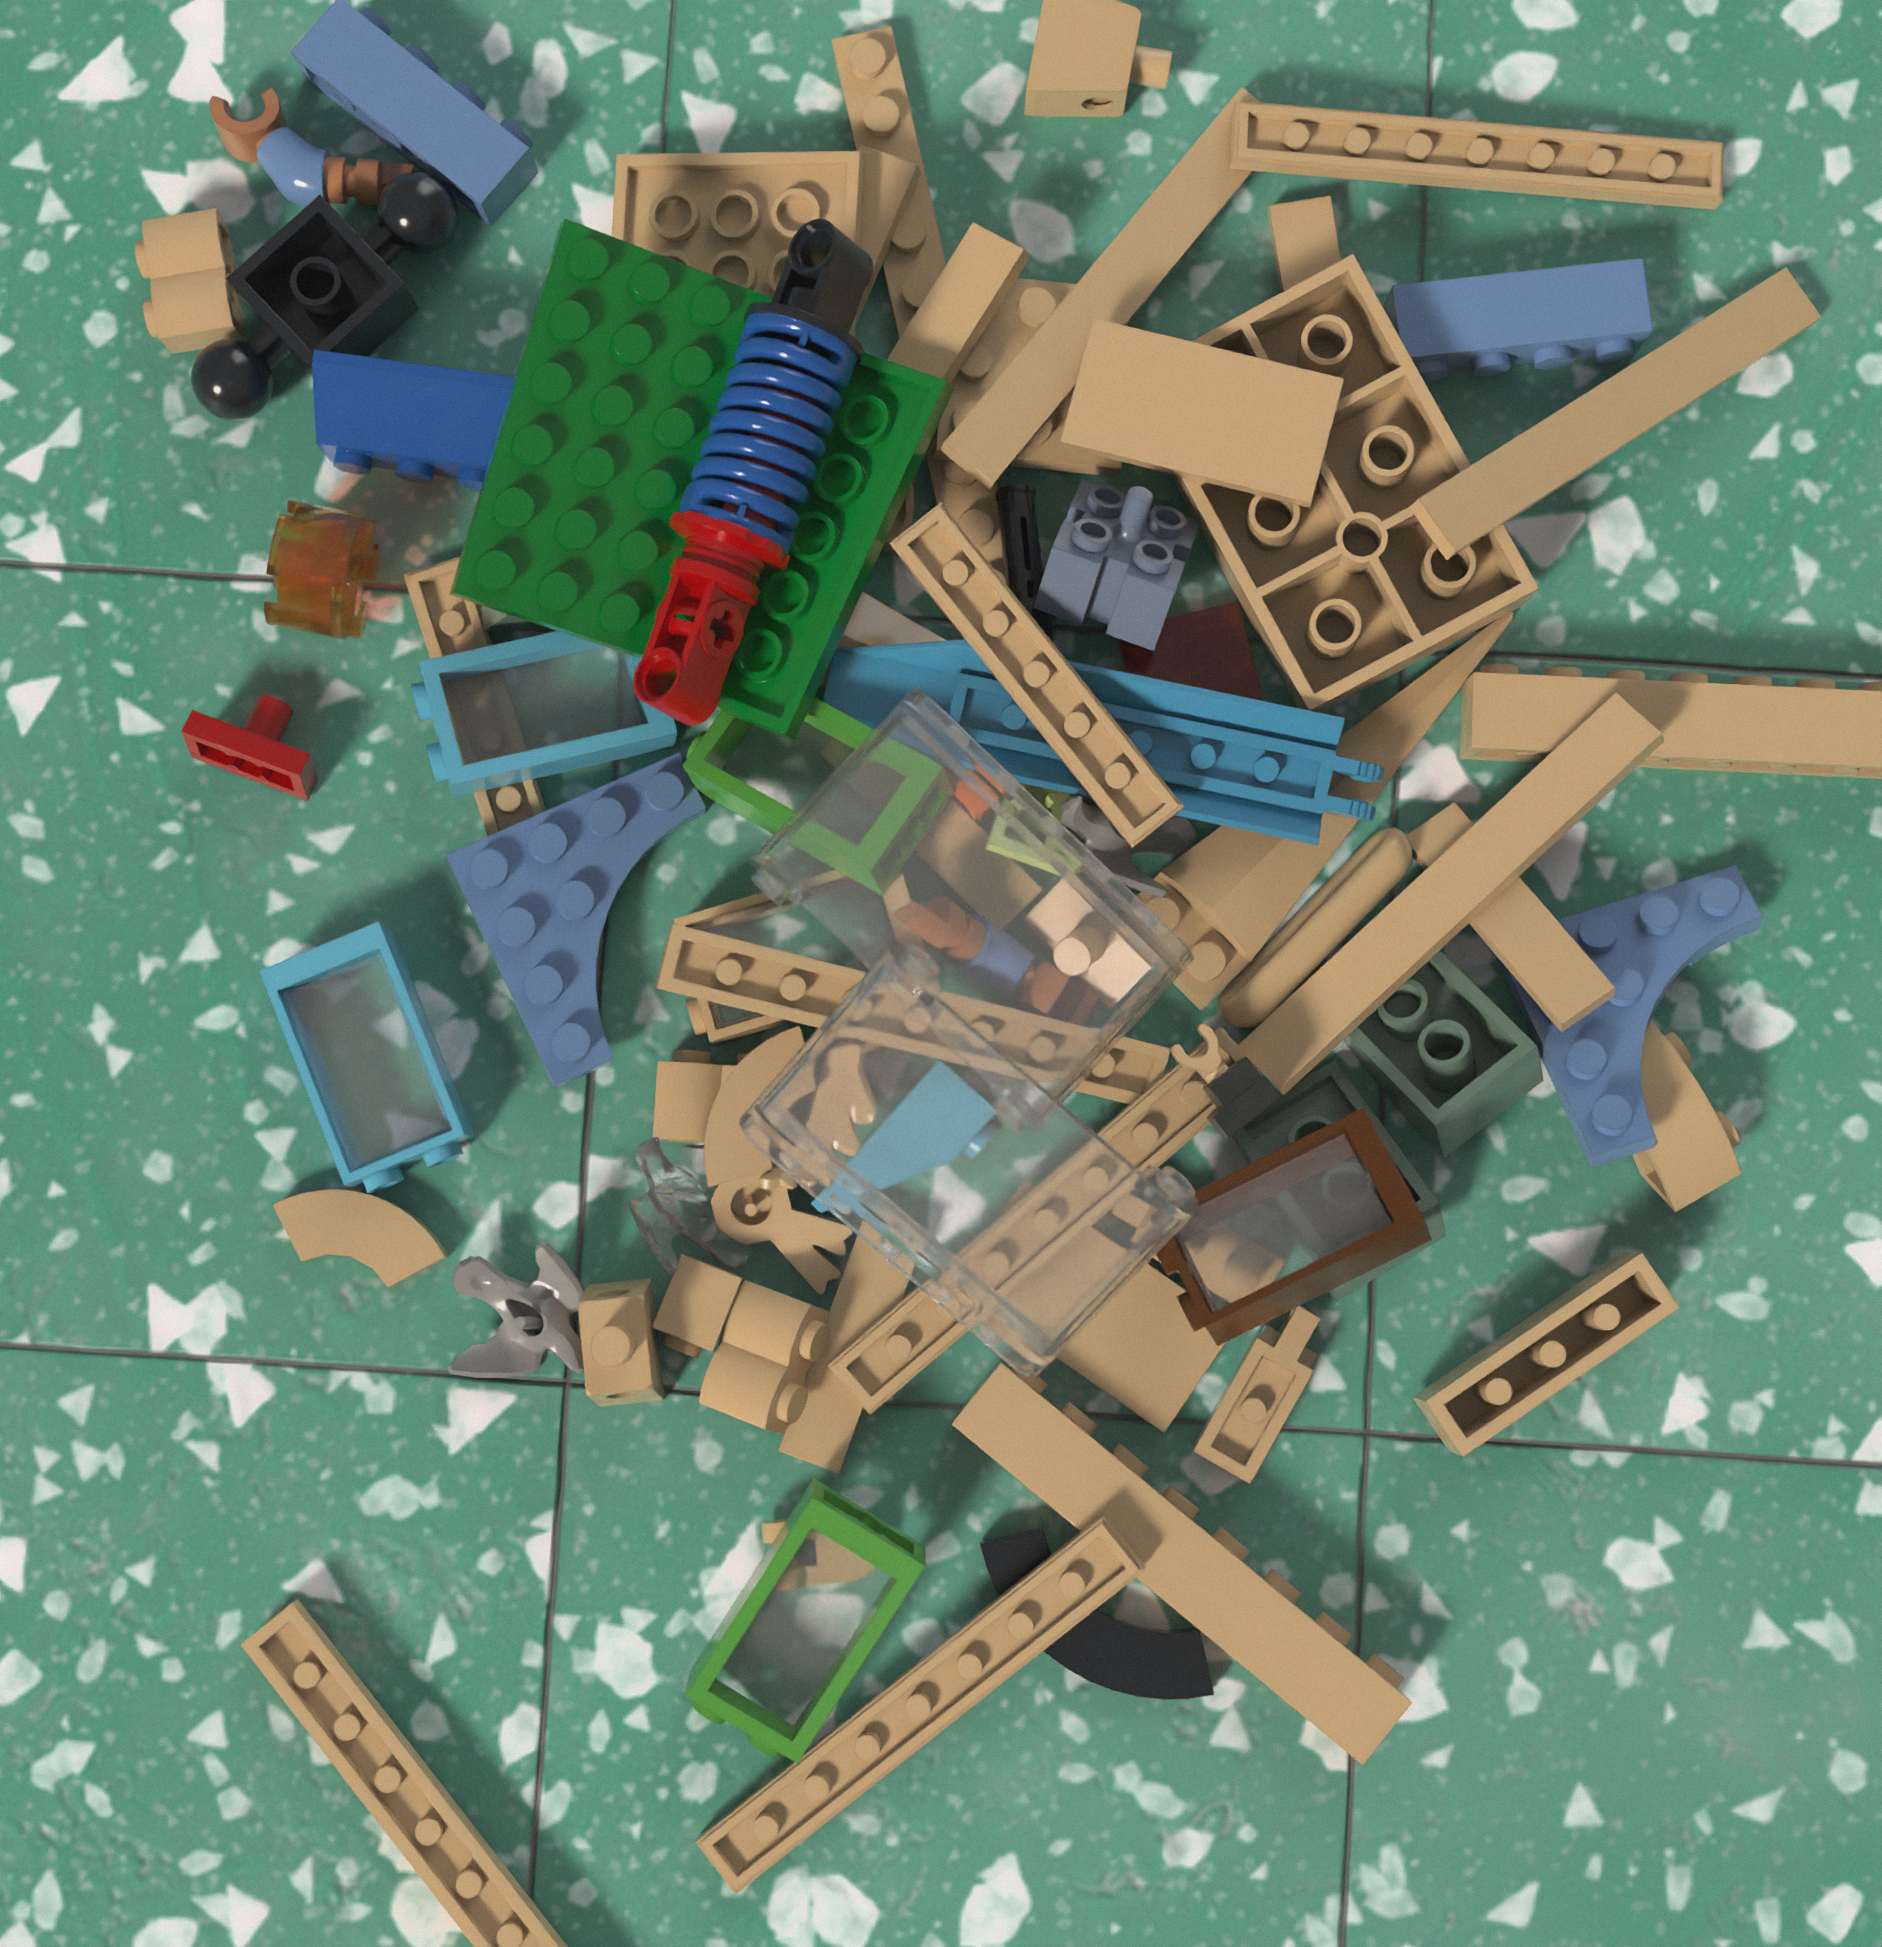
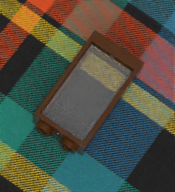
[1150,1107,1432,1346]

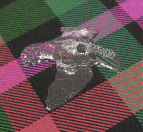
[629,1137,753,1275]

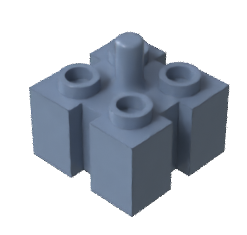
[1033,479,1201,651]

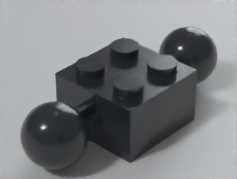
[191,172,458,421]

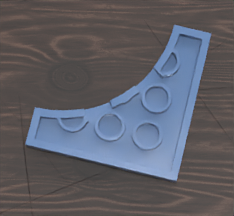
[446,752,706,1089]
[1494,865,1762,1167]

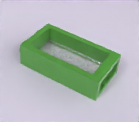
[682,697,953,896]
[685,1479,926,1764]

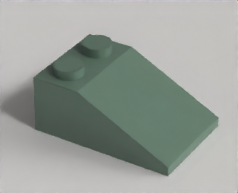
[1343,951,1544,1159]
[1232,1060,1446,1301]

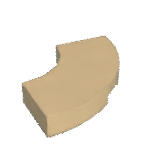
[704,1026,817,1187]
[273,1189,449,1288]

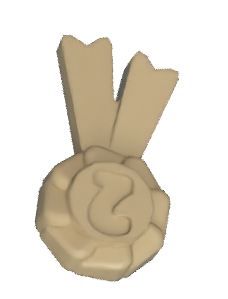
[711,1171,853,1295]

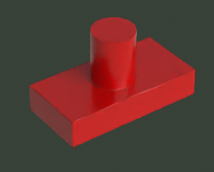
[181,695,318,801]

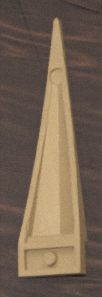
[1115,611,1514,1011]

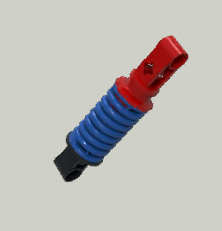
[633,219,873,726]

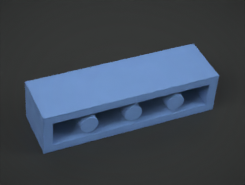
[291,0,538,227]
[1383,258,1653,383]

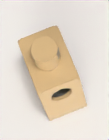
[1024,0,1173,117]
[578,1278,665,1407]

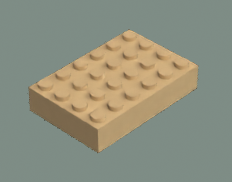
[1169,254,1539,713]

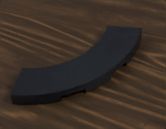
[980,1528,1215,1699]

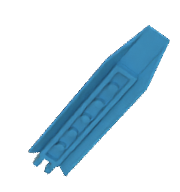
[823,639,1384,845]

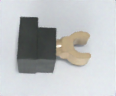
[1171,1024,1281,1138]

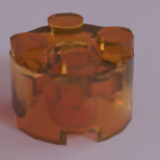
[264,500,381,640]

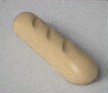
[1216,827,1413,1028]

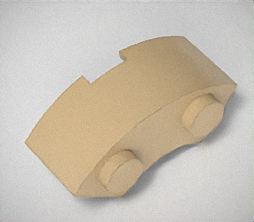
[1633,1021,1741,1212]

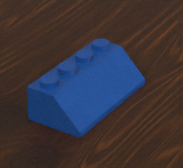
[312,350,514,491]

